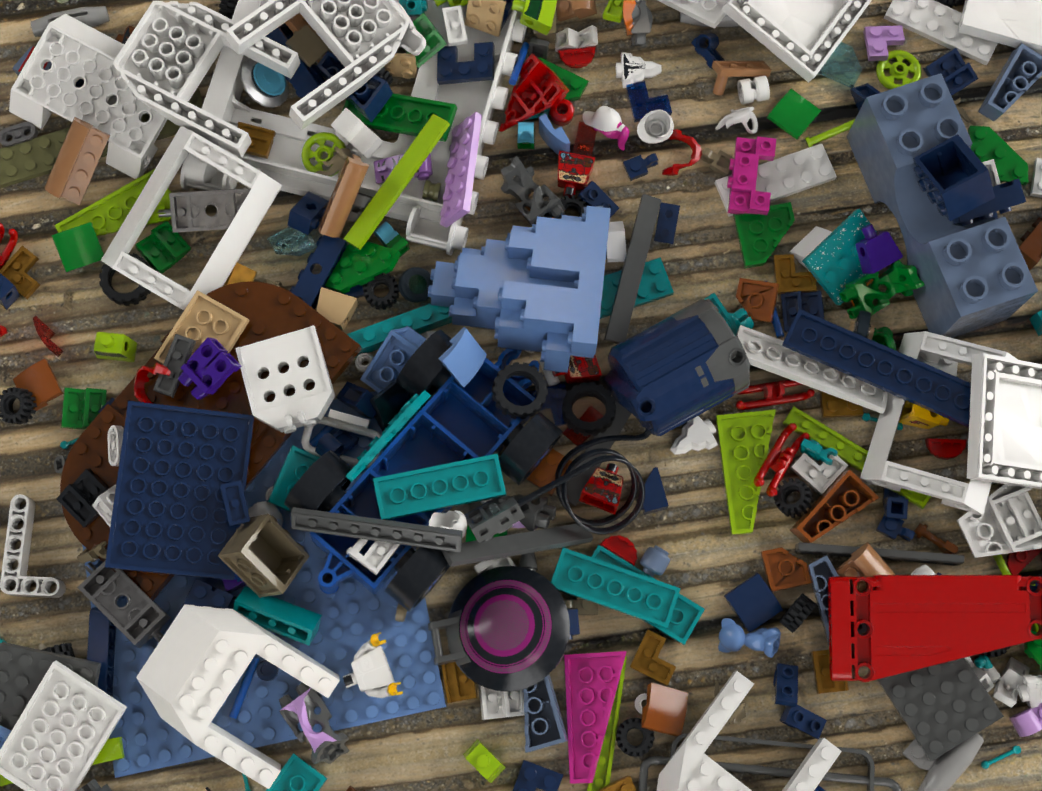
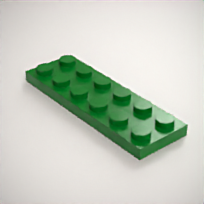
[342,93,457,142]

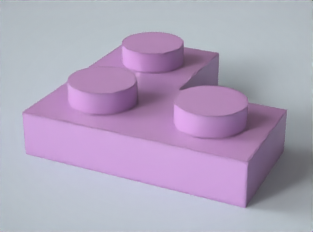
[863,25,905,61]

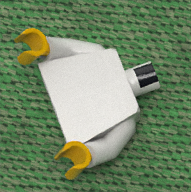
[343,632,403,698]

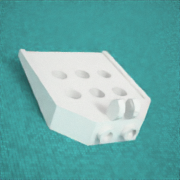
[235,325,335,434]

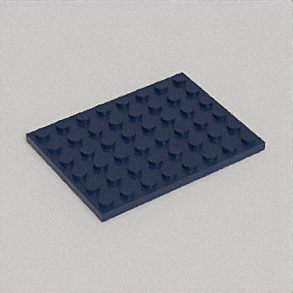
[105,401,254,580]

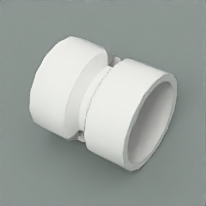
[737,75,770,105]

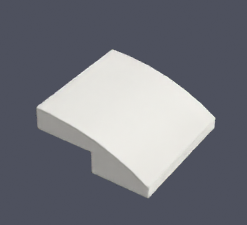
[478,684,525,720]

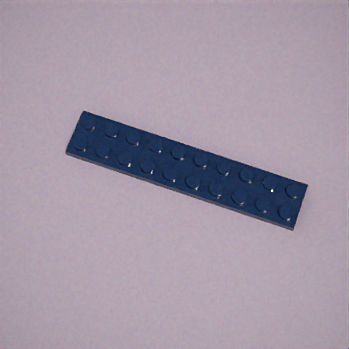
[782,309,971,428]

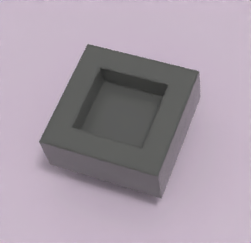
[528,37,550,60]

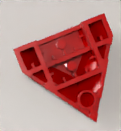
[499,54,570,132]

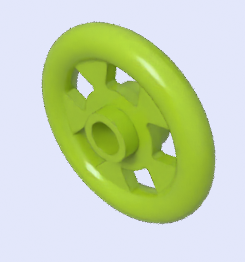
[876,50,922,90]
[301,132,346,177]

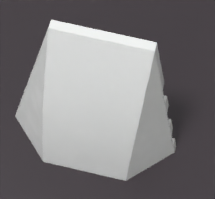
[957,484,1042,558]

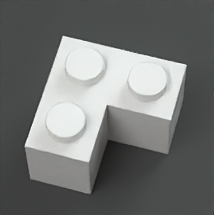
[331,108,383,159]

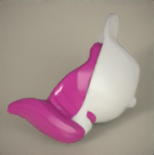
[582,106,629,151]

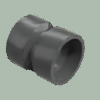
[347,193,373,222]

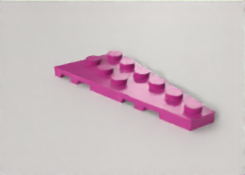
[564,651,626,784]

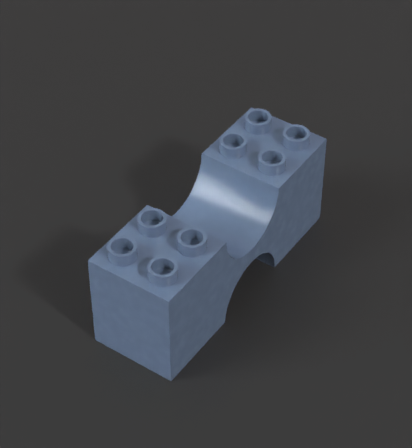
[846,73,1038,338]

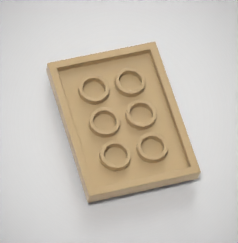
[154,290,249,364]

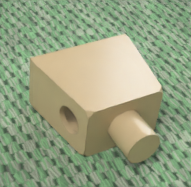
[316,287,359,330]

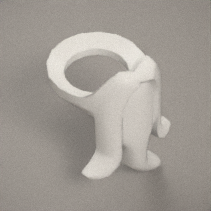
[715,107,758,134]

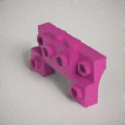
[727,136,777,215]

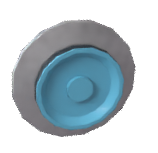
[241,58,289,108]

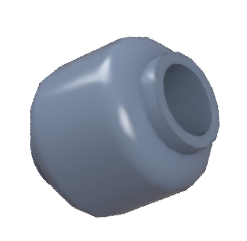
[640,545,670,577]

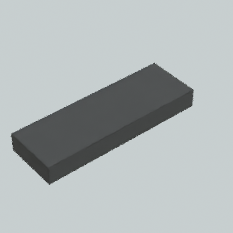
[153,334,196,398]

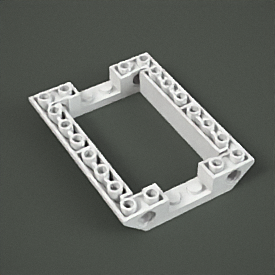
[101,126,283,310]
[860,331,1018,516]

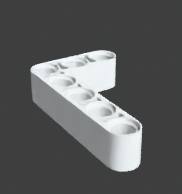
[0,494,66,598]

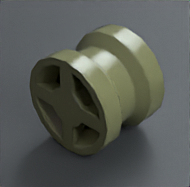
[422,180,442,202]

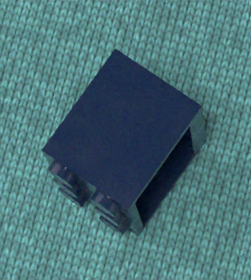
[913,134,995,221]

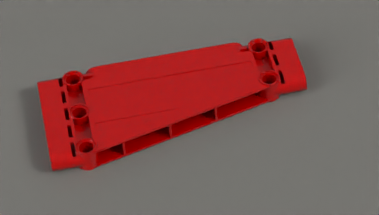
[828,575,1042,682]

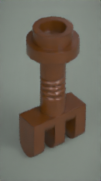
[914,523,958,554]

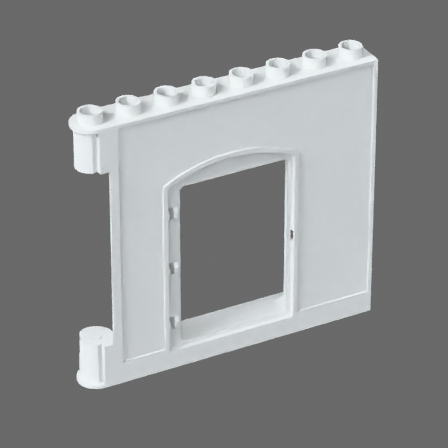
[180,0,527,256]

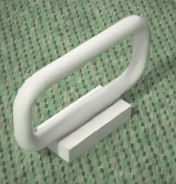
[301,409,383,469]

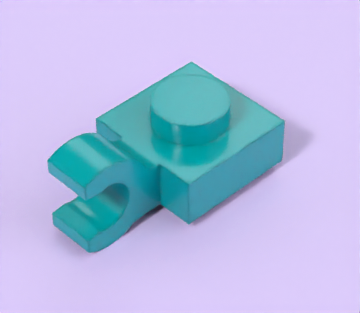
[800,438,838,465]

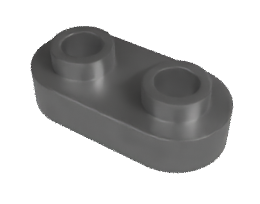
[0,122,38,147]

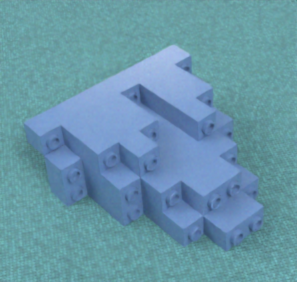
[428,206,611,373]

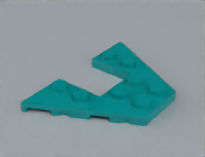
[345,390,431,482]

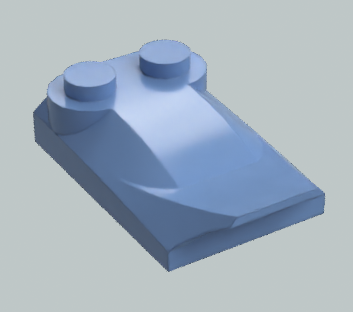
[360,326,426,393]

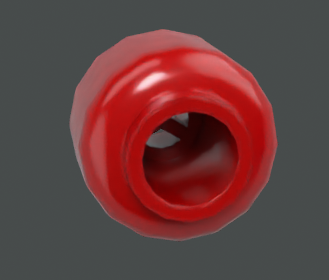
[549,99,574,126]

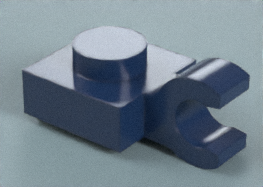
[623,153,658,181]
[876,513,916,542]

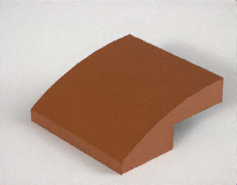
[13,358,64,411]
[641,682,688,737]

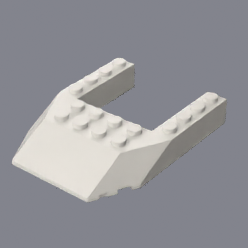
[226,0,411,130]
[112,1,301,158]
[136,604,340,789]
[656,671,842,791]

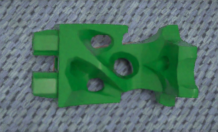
[839,260,925,319]

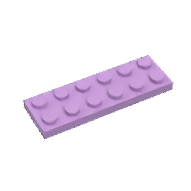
[440,112,482,228]

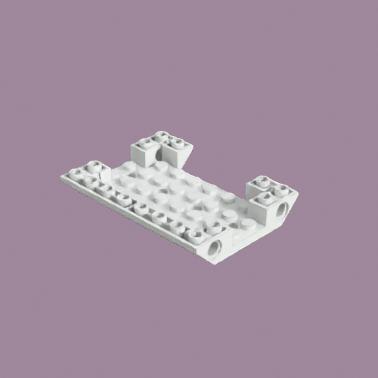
[9,14,168,179]

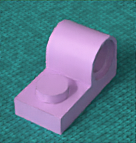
[1010,703,1042,737]

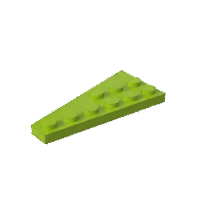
[54,169,172,236]
[715,409,776,535]

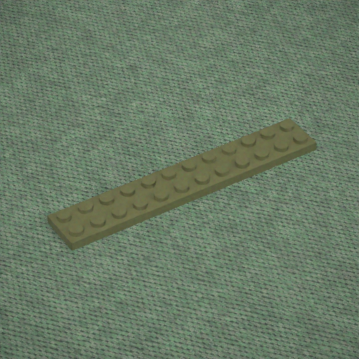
[0,88,203,189]

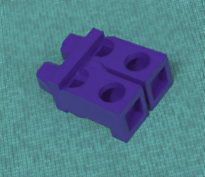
[178,337,242,400]

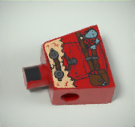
[558,151,595,198]
[552,355,602,384]
[579,463,624,515]

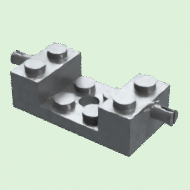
[158,188,250,233]
[77,560,171,648]

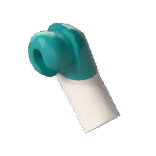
[974,655,1002,683]

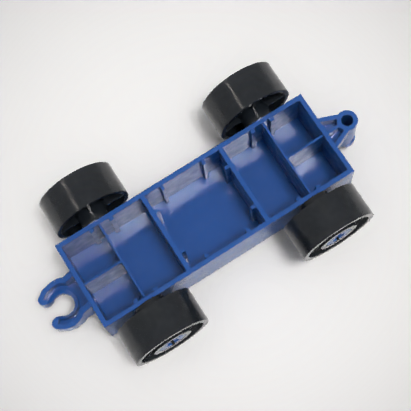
[284,330,564,612]

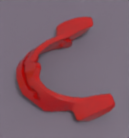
[662,129,702,176]
[134,363,171,404]

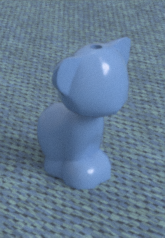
[718,618,781,658]

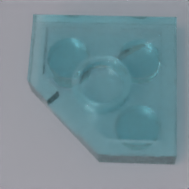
[819,42,862,88]
[267,227,317,256]

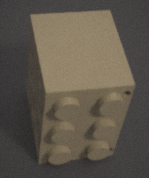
[218,514,309,597]

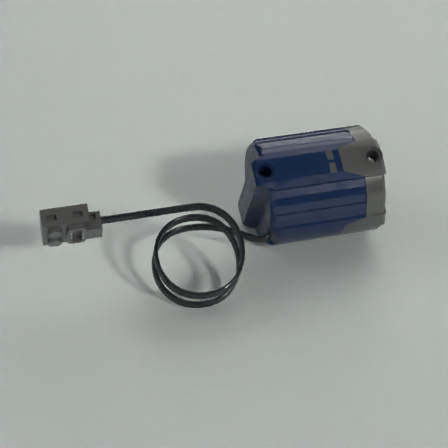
[464,298,750,543]

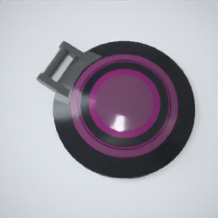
[428,566,570,692]

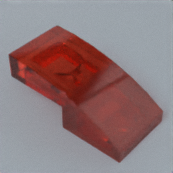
[573,121,597,157]
[33,315,64,357]
[563,405,603,446]

